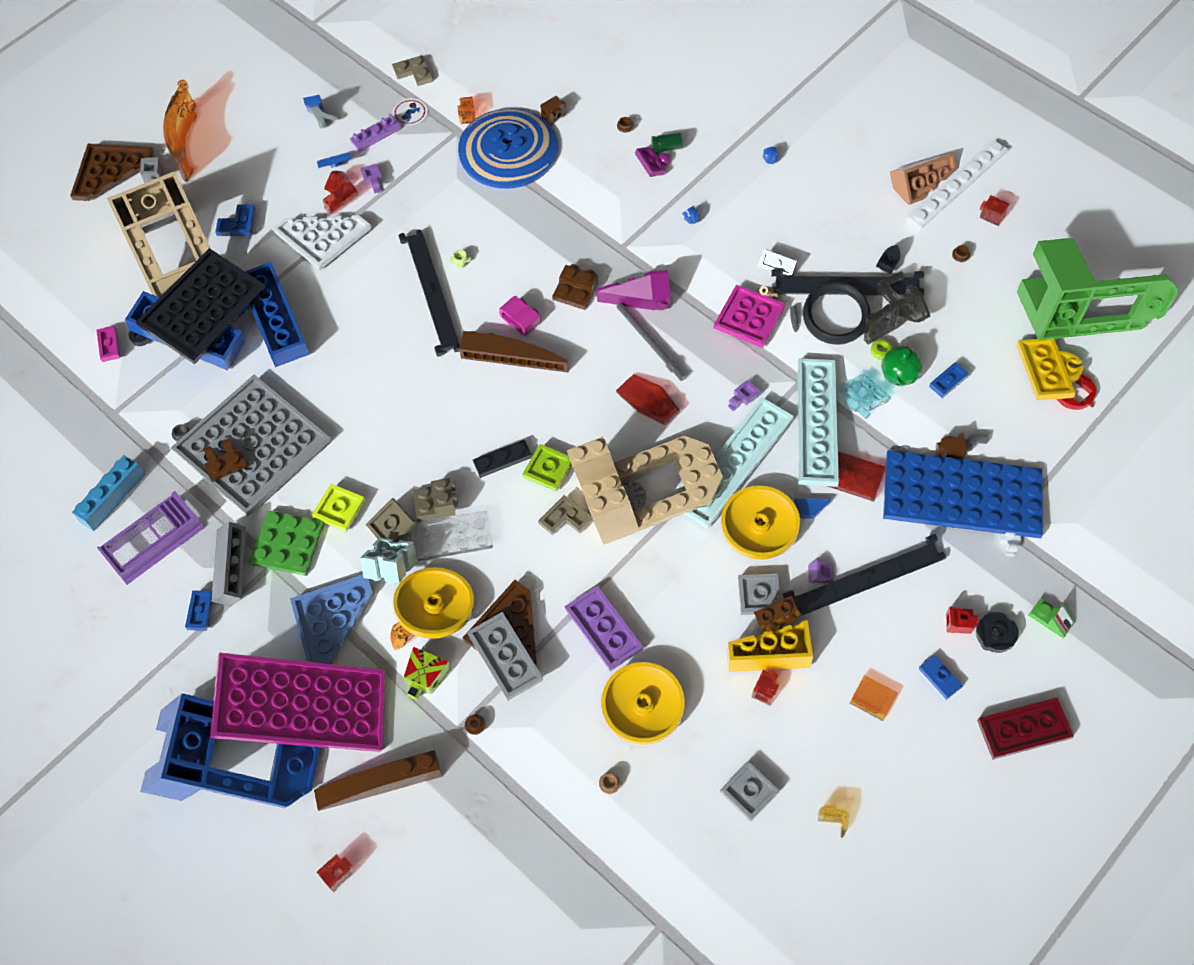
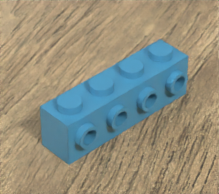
[72,455,145,531]

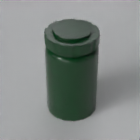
[651,132,683,153]

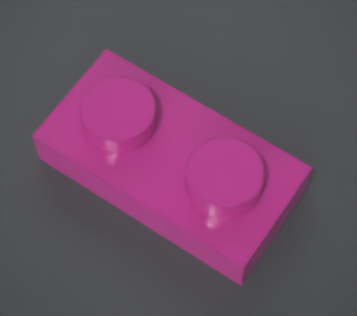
[96,325,120,362]

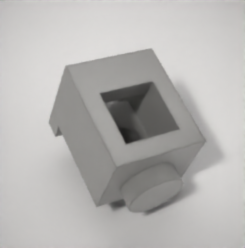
[140,157,163,183]

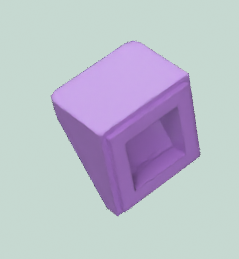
[808,560,834,583]

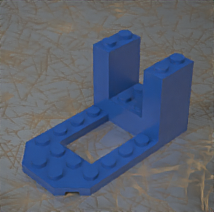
[140,693,320,808]

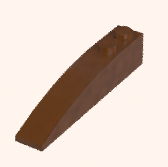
[459,331,568,373]
[314,750,442,811]

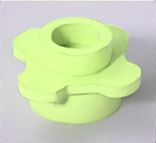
[450,250,471,268]

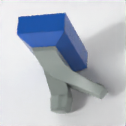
[303,94,337,128]

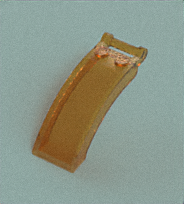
[163,79,197,182]

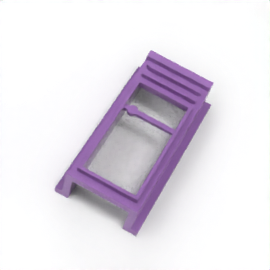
[97,491,204,585]

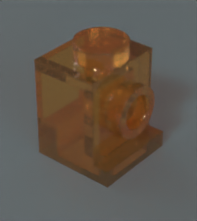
[457,96,476,125]

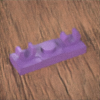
[350,113,401,152]

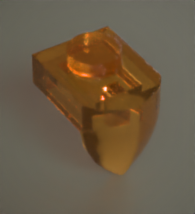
[390,622,416,650]

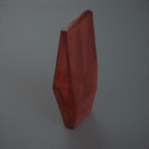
[616,374,680,426]

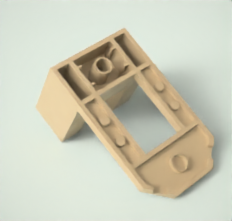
[107,171,210,297]
[566,436,723,545]

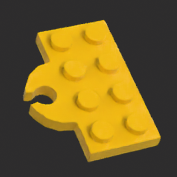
[1016,339,1084,400]

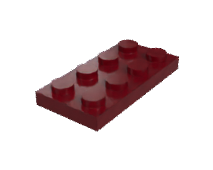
[977,697,1074,760]

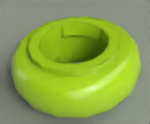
[871,339,893,360]

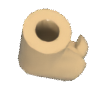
[760,286,779,300]

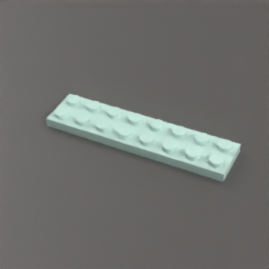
[797,358,839,487]
[685,397,793,529]

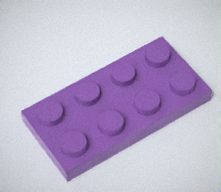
[564,585,643,671]

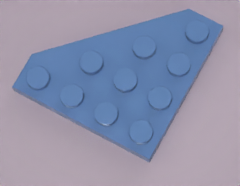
[290,575,373,664]

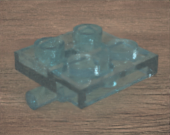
[839,373,891,419]

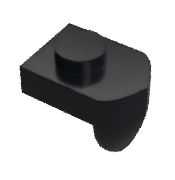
[876,245,901,274]

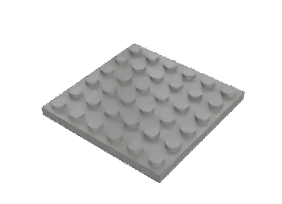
[171,375,331,516]

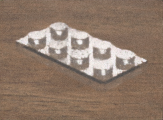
[411,510,493,561]

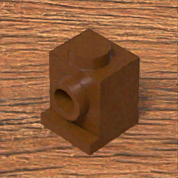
[540,96,567,126]
[935,433,967,459]

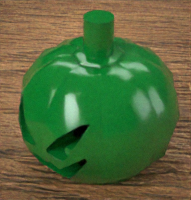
[881,346,923,386]

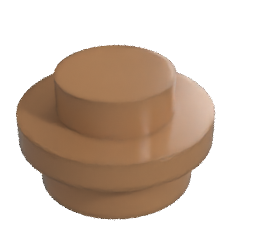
[599,773,620,794]

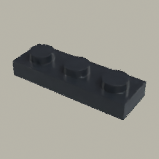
[472,439,532,478]

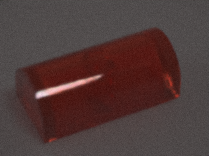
[323,181,359,214]

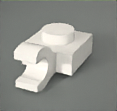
[999,532,1021,556]

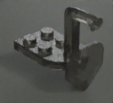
[864,271,931,345]

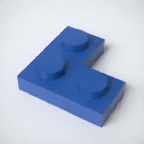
[215,204,256,236]

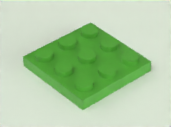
[249,510,324,576]

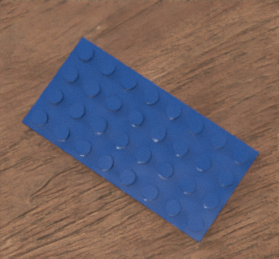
[883,450,1043,539]

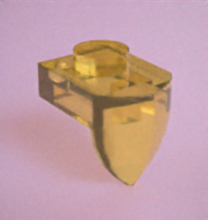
[818,805,850,838]

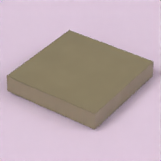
[365,498,418,543]

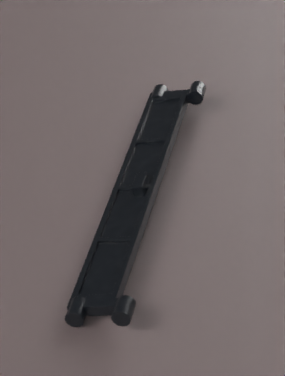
[398,229,460,357]
[771,269,924,296]
[782,534,946,616]

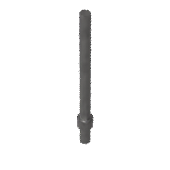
[616,303,686,381]

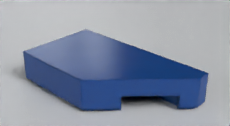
[794,498,831,519]

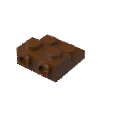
[552,264,599,310]
[754,596,801,632]

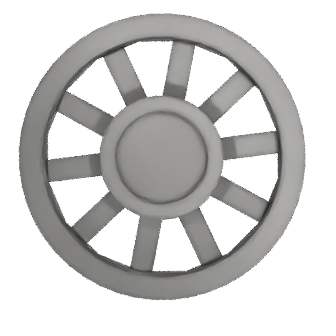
[621,479,646,511]

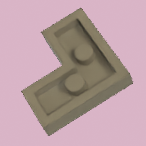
[392,55,433,86]
[538,495,593,535]

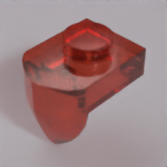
[324,170,349,197]

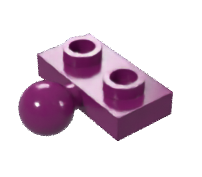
[635,147,671,177]

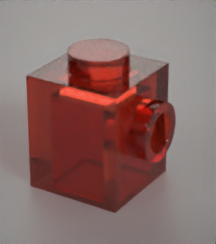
[979,195,1010,226]

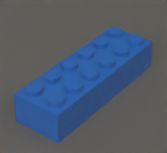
[245,262,310,367]
[125,291,245,371]

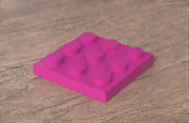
[713,284,785,348]

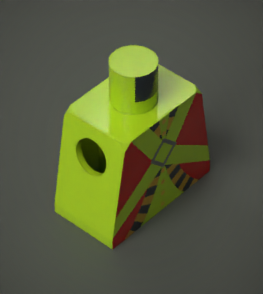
[403,647,450,700]

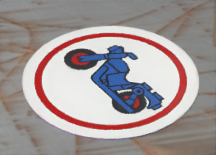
[392,98,428,126]

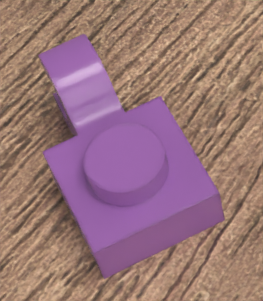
[360,163,382,194]
[728,380,760,411]

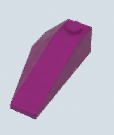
[596,270,670,310]

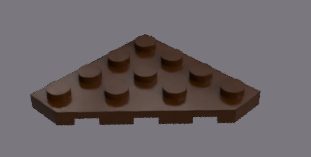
[70,143,154,201]
[462,579,537,667]

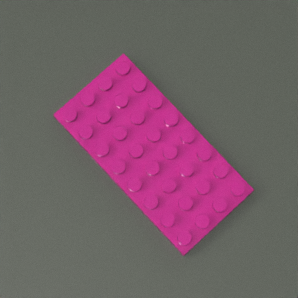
[210,652,385,752]

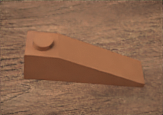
[890,152,957,205]

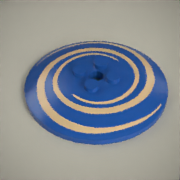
[458,108,558,189]

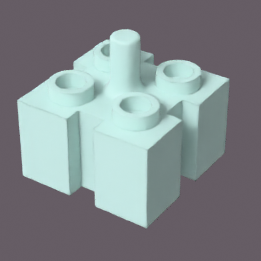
[360,538,417,585]

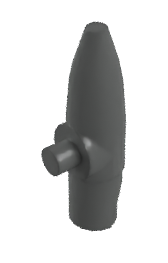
[790,306,798,332]

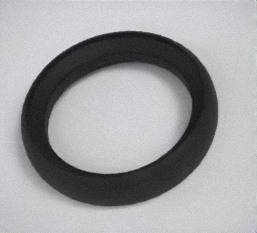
[803,282,871,345]

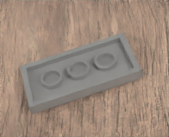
[467,612,543,701]

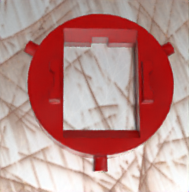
[1056,374,1096,410]

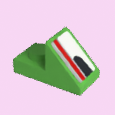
[1028,598,1075,639]

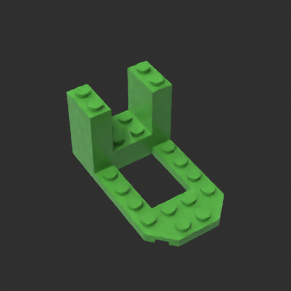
[1017,238,1179,340]

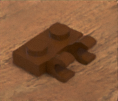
[204,438,248,482]

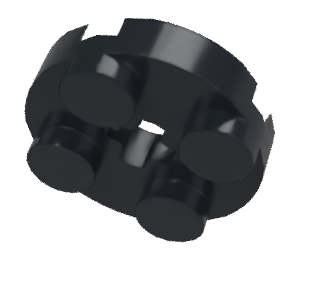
[976,612,1019,653]

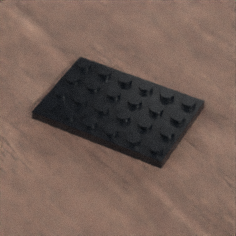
[136,248,267,365]

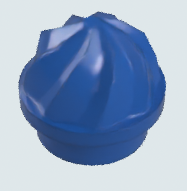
[762,147,779,164]
[682,206,700,224]

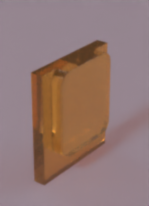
[849,675,898,721]

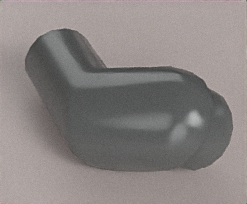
[965,434,988,451]

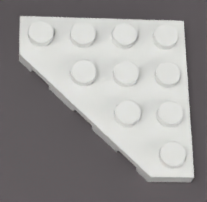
[273,215,371,270]

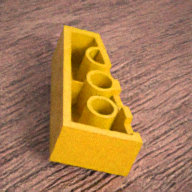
[727,620,813,672]

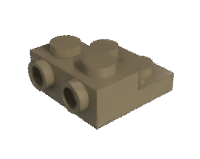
[413,478,458,522]

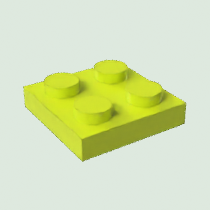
[312,484,365,532]

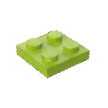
[522,444,572,492]

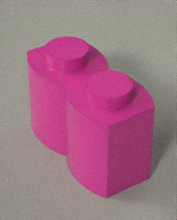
[499,296,540,336]

